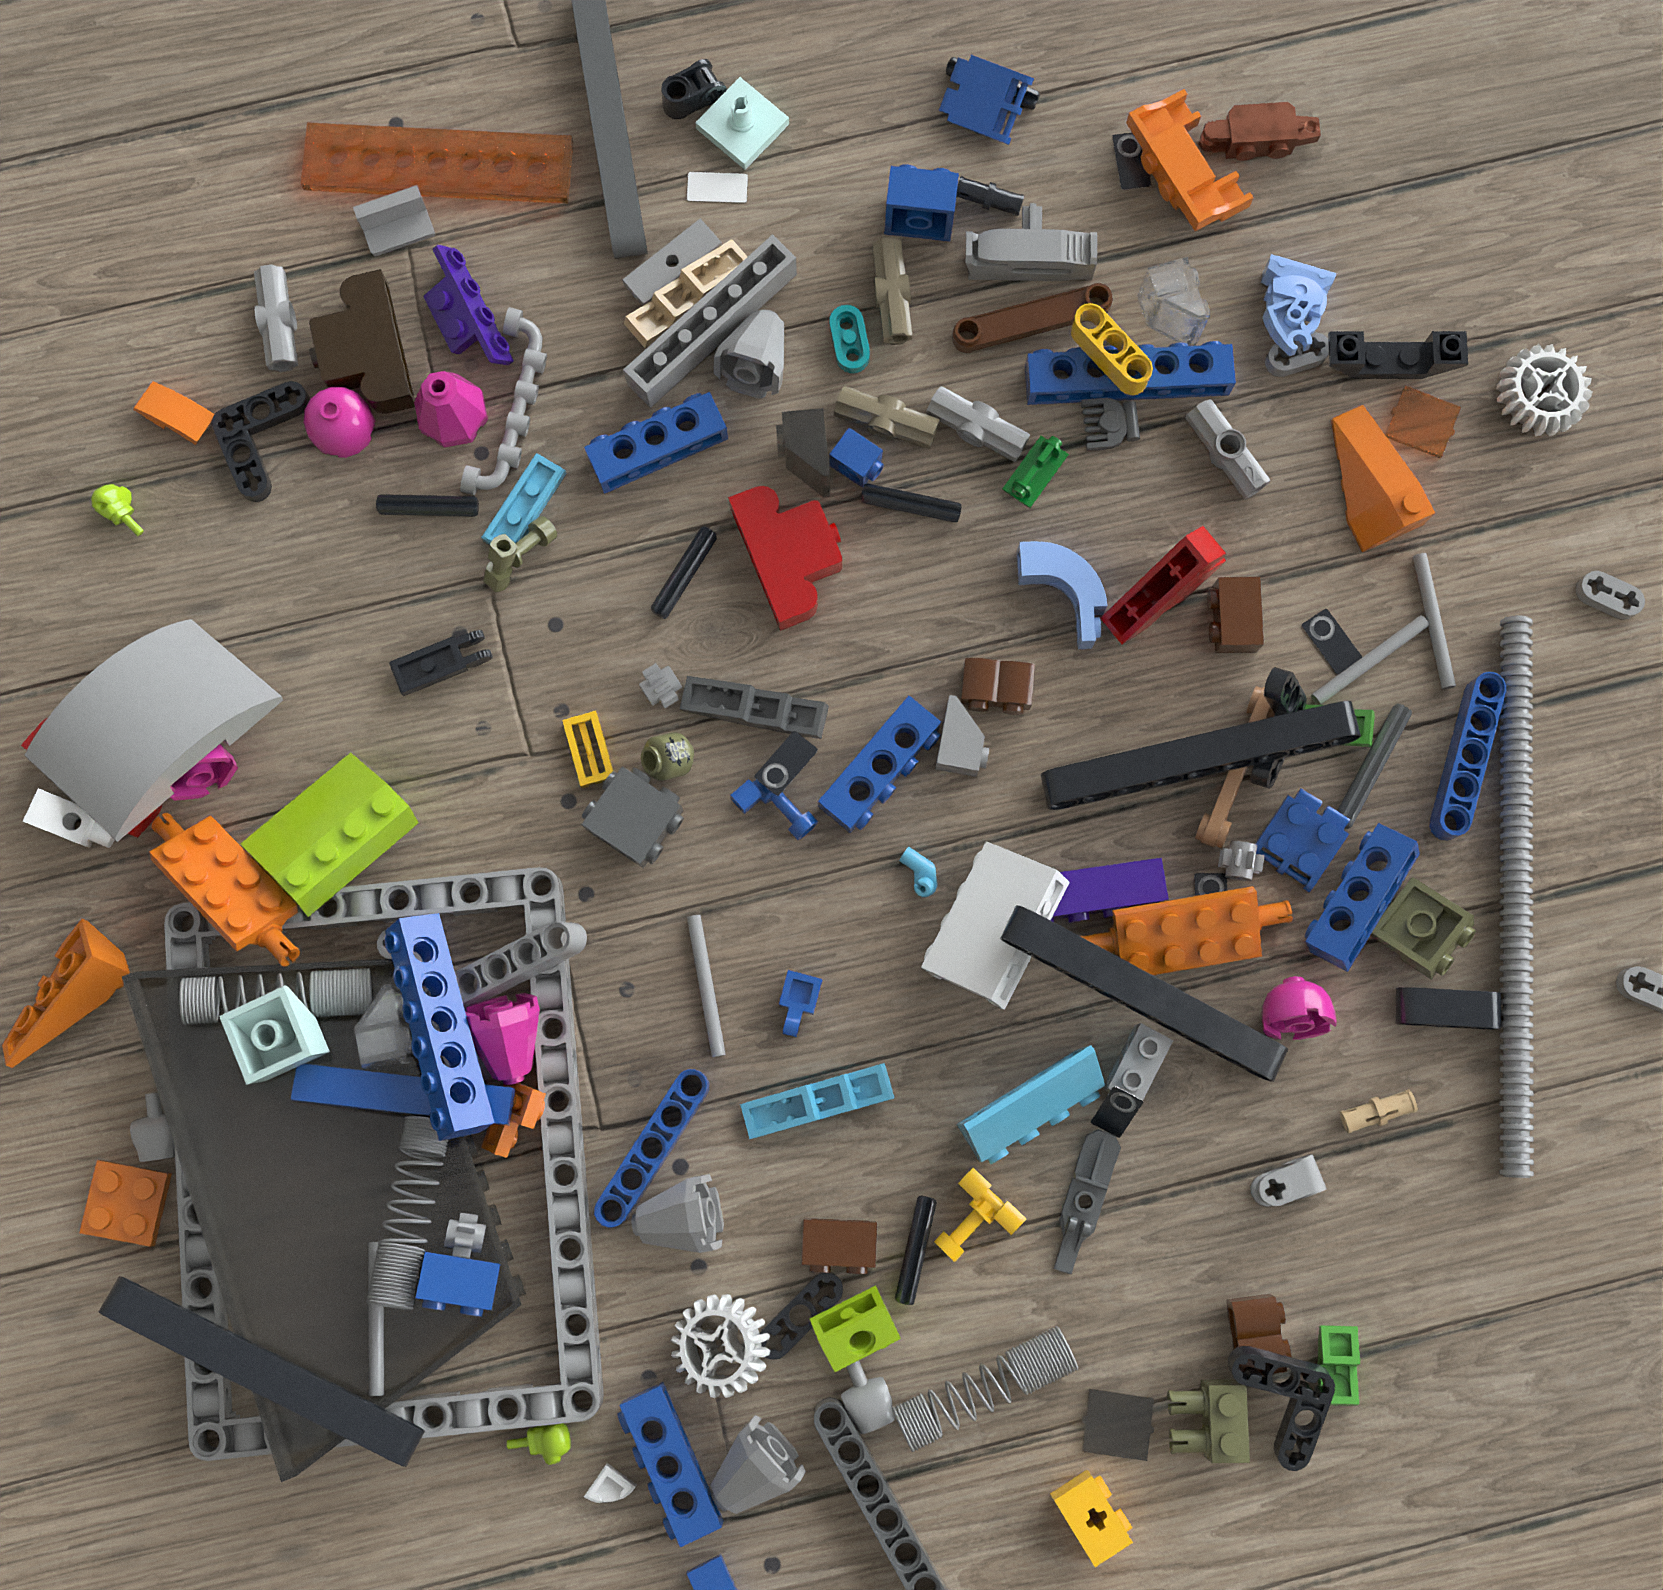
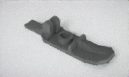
[1053,1129,1121,1274]

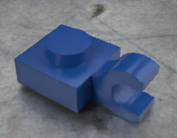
[779,970,822,1037]

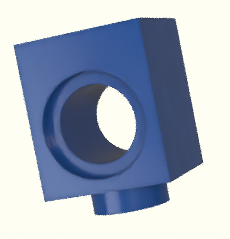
[829,428,884,488]

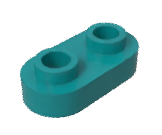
[830,305,870,373]

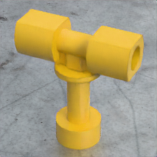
[934,1168,1026,1262]

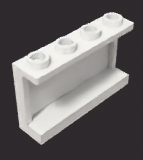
[921,841,1070,1010]

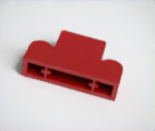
[728,486,842,631]
[1100,526,1226,645]

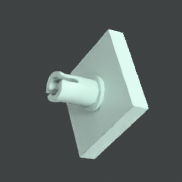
[695,77,789,170]

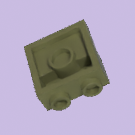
[1370,877,1476,980]

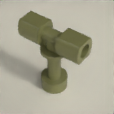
[483,516,557,592]

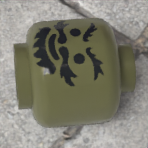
[641,732,694,781]

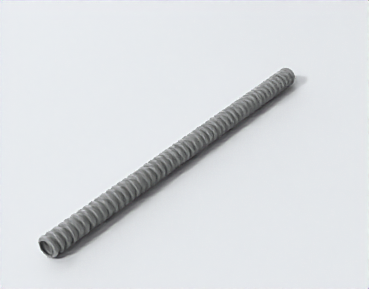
[1499,615,1534,1178]

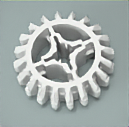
[1496,344,1593,437]
[671,1294,770,1398]

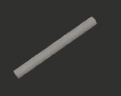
[1413,553,1456,689]
[1311,615,1429,705]
[687,915,726,1058]
[368,1242,384,1396]

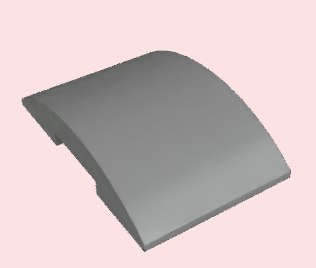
[25,619,283,842]

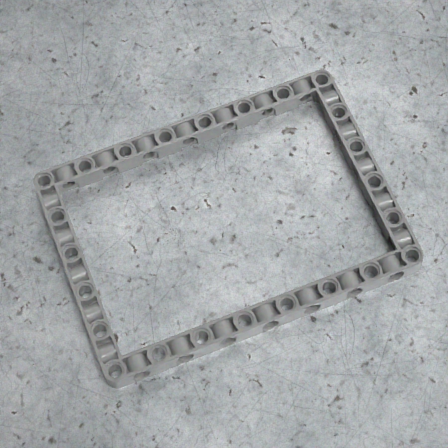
[164,867,604,1461]

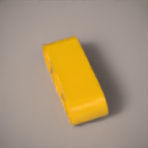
[1071,303,1153,395]

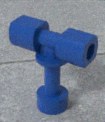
[730,779,818,840]

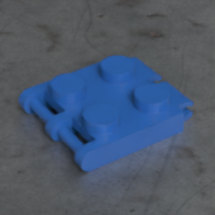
[939,55,1034,145]
[1255,788,1350,892]

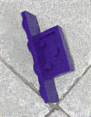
[423,244,514,366]

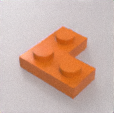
[481,1083,546,1158]

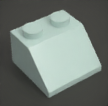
[219,986,330,1085]

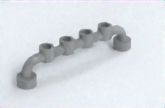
[460,307,547,495]

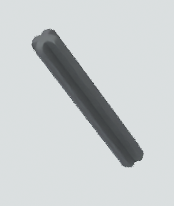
[1337,704,1412,829]

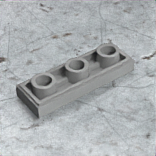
[622,218,722,306]

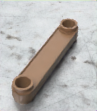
[1195,686,1275,849]

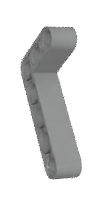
[425,921,587,1080]

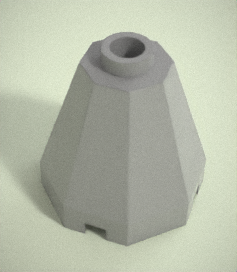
[714,310,784,399]
[631,1174,724,1253]
[711,1415,806,1514]

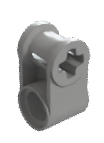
[1250,1154,1327,1207]

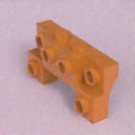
[1126,89,1254,231]

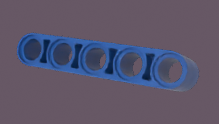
[1429,672,1506,841]
[594,1069,709,1228]

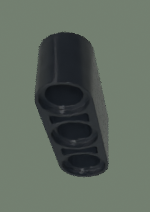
[1395,987,1501,1030]

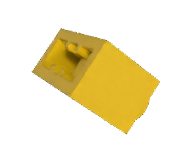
[1050,1470,1133,1567]

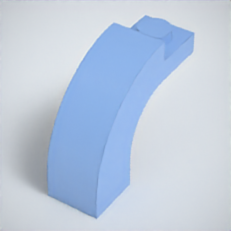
[1017,541,1108,649]

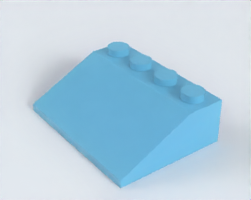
[956,1045,1105,1164]

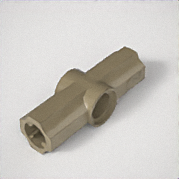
[872,237,912,345]
[834,386,940,449]

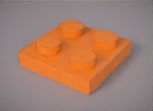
[79,1160,172,1247]

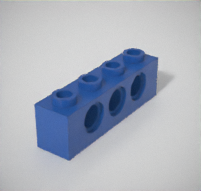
[584,392,728,494]
[818,696,941,833]
[1305,823,1420,972]
[617,1382,724,1548]

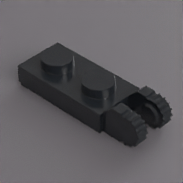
[389,630,493,696]

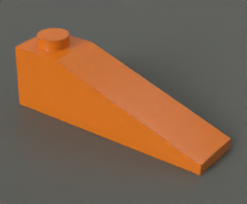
[1331,405,1435,553]
[2,919,130,1068]

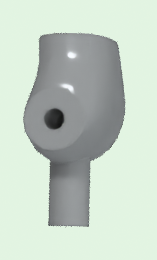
[130,1092,175,1162]
[840,1361,895,1434]

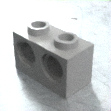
[1102,1023,1173,1100]

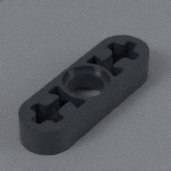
[760,1272,843,1360]

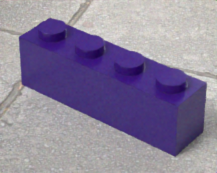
[1050,858,1169,923]

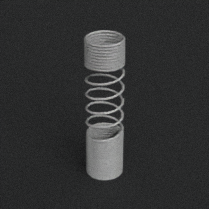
[179,968,372,1025]
[366,1116,448,1310]
[892,1326,1078,1452]

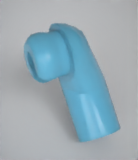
[899,847,938,897]

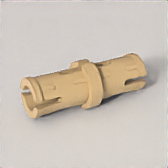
[1340,1089,1418,1134]

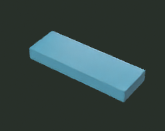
[481,453,567,545]

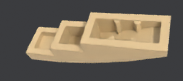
[624,239,748,348]

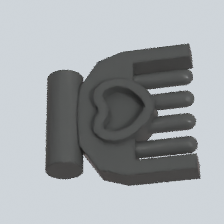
[1081,398,1140,451]

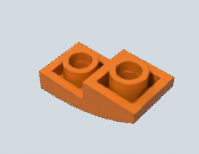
[133,381,215,445]

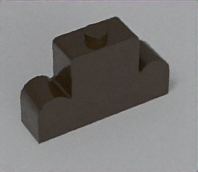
[309,269,415,414]

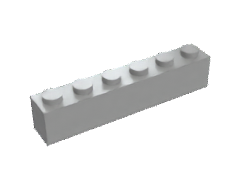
[623,234,797,408]

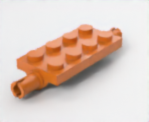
[149,813,300,967]
[1080,886,1293,975]

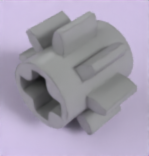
[639,663,682,708]
[1218,841,1264,881]
[444,1213,486,1259]

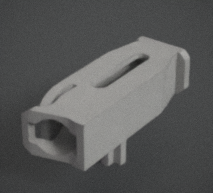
[965,203,1097,281]

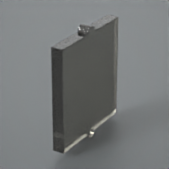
[1082,1388,1154,1461]

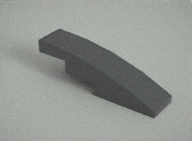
[680,676,829,739]

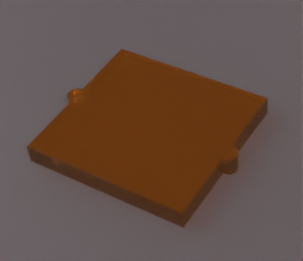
[1385,385,1461,459]

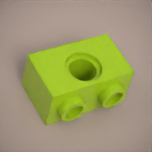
[810,1285,901,1372]

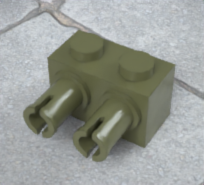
[1167,1379,1250,1463]

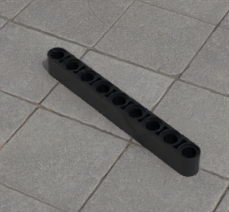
[1040,701,1361,810]
[1000,905,1288,1082]
[98,1276,425,1467]

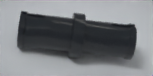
[956,176,1024,216]

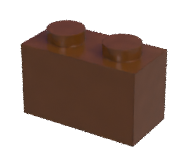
[1207,577,1264,653]
[802,1218,877,1274]

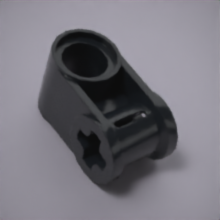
[661,59,727,119]

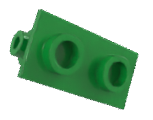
[1002,436,1069,508]

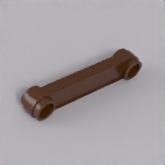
[952,283,1113,353]

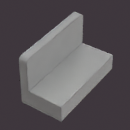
[353,185,435,257]

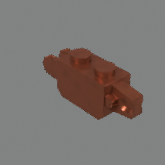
[1198,102,1321,161]

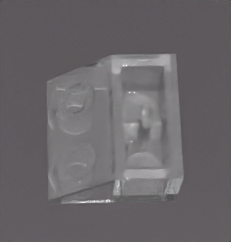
[1137,257,1210,346]
[354,983,413,1071]

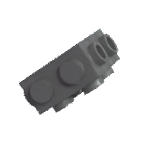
[581,766,684,868]

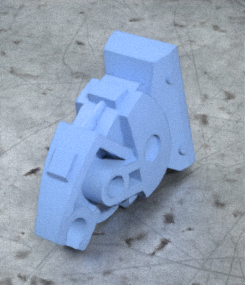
[1261,254,1337,356]

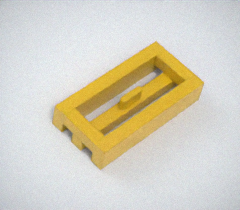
[562,711,614,788]

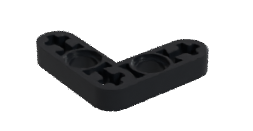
[212,381,310,502]
[1251,667,1307,789]
[1228,1346,1336,1471]

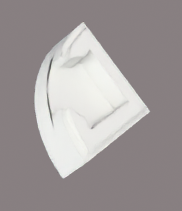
[584,1463,637,1503]

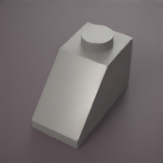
[935,695,989,777]

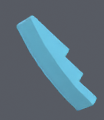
[740,1063,895,1139]

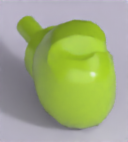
[91,484,144,536]
[507,1423,571,1465]

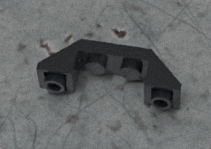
[1328,331,1468,379]

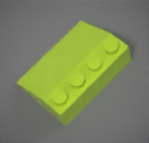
[240,752,419,917]

